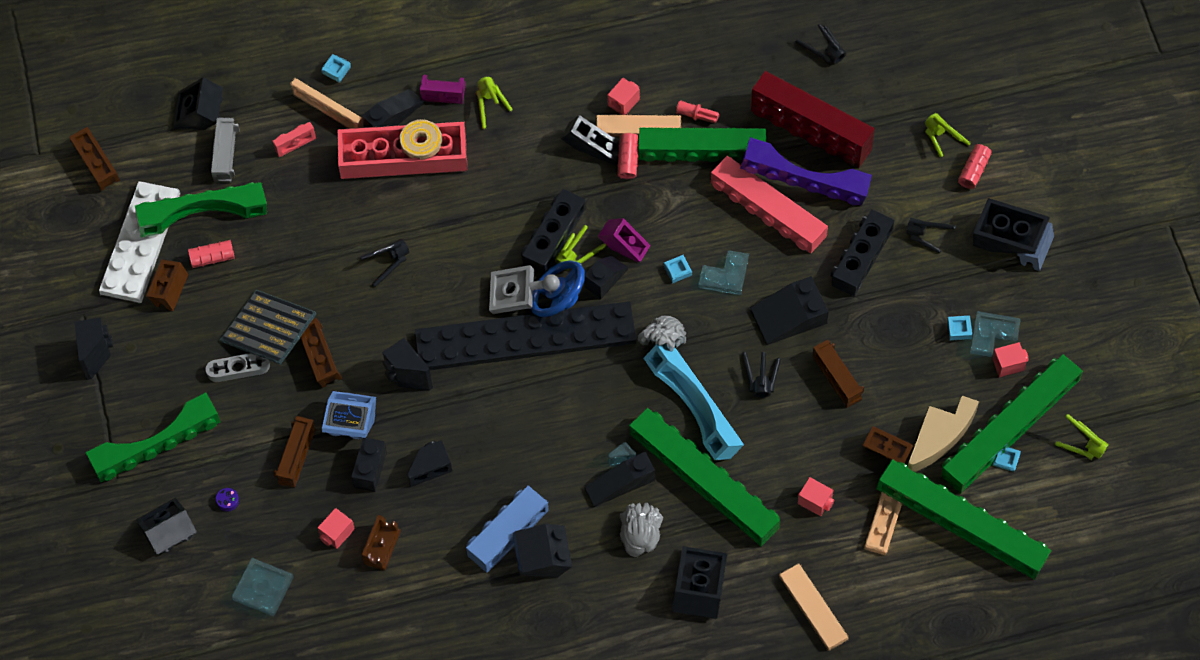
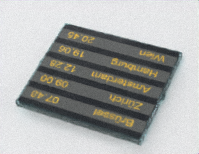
[220,290,317,365]

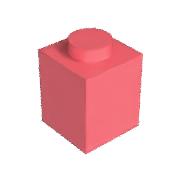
[608,78,640,115]
[992,342,1028,377]
[798,477,834,516]
[318,508,355,549]

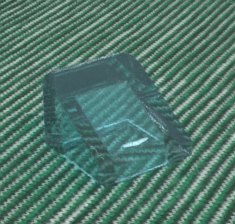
[608,442,636,467]

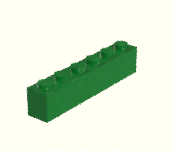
[639,127,766,162]

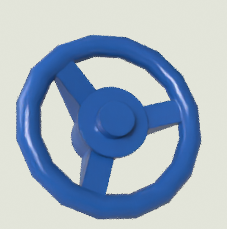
[530,260,585,318]

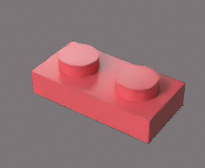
[273,122,316,157]

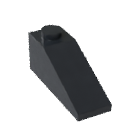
[362,89,424,128]
[561,115,620,166]
[585,452,655,507]

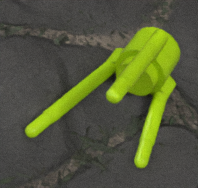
[476,77,512,129]
[925,113,970,157]
[555,225,607,271]
[1055,414,1109,460]

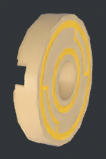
[400,120,442,159]

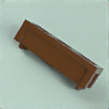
[69,127,120,191]
[301,318,342,388]
[812,340,864,408]
[273,416,316,488]

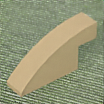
[908,396,979,472]

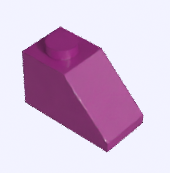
[598,218,651,262]

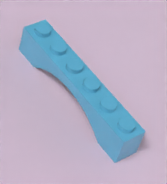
[643,344,744,460]

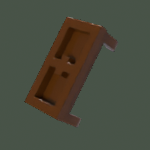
[146,259,189,311]
[863,426,913,464]
[362,515,401,571]

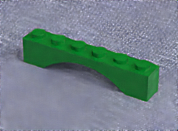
[135,182,267,237]
[86,393,221,482]

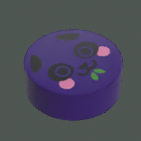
[216,488,239,511]

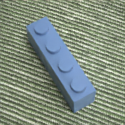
[466,486,549,573]

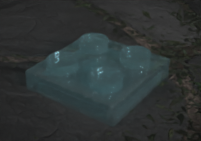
[232,558,294,617]

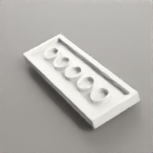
[99,181,180,303]

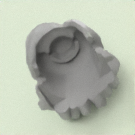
[638,316,686,352]
[620,503,663,557]

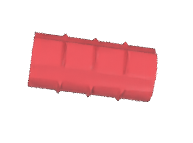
[617,133,639,179]
[958,144,992,189]
[188,240,235,268]

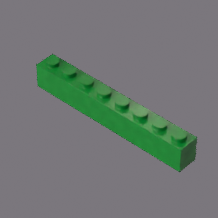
[941,354,1083,494]
[629,408,780,547]
[877,459,1052,580]

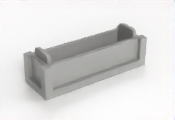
[211,118,240,183]

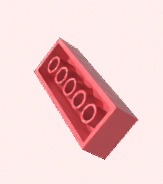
[338,122,467,179]

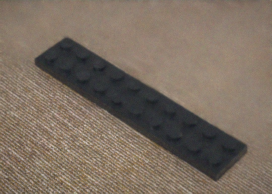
[415,301,636,370]

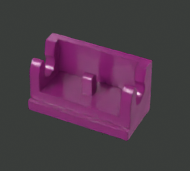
[420,75,466,104]

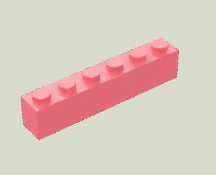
[711,156,828,253]

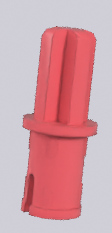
[676,100,719,123]

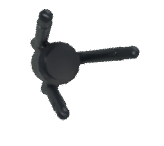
[796,24,847,64]
[906,218,956,253]
[360,239,409,287]
[742,352,781,398]

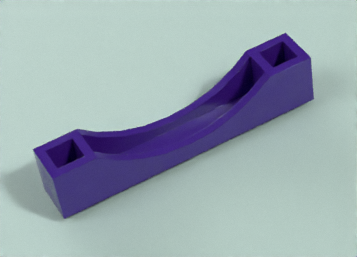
[740,137,872,206]

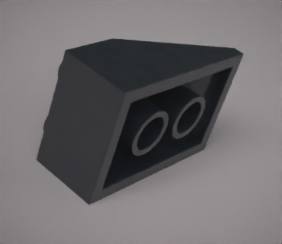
[973,198,1050,254]
[750,276,829,345]
[672,546,727,619]

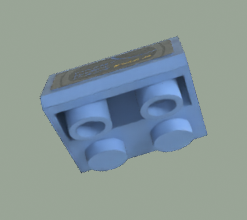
[322,391,376,439]

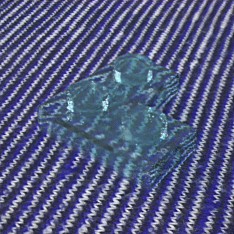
[699,250,749,295]
[970,311,1021,357]

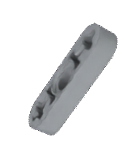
[206,353,270,382]

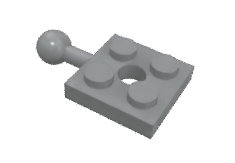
[489,265,560,314]

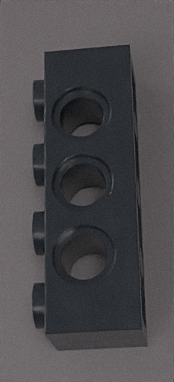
[521,189,586,274]
[830,209,895,297]

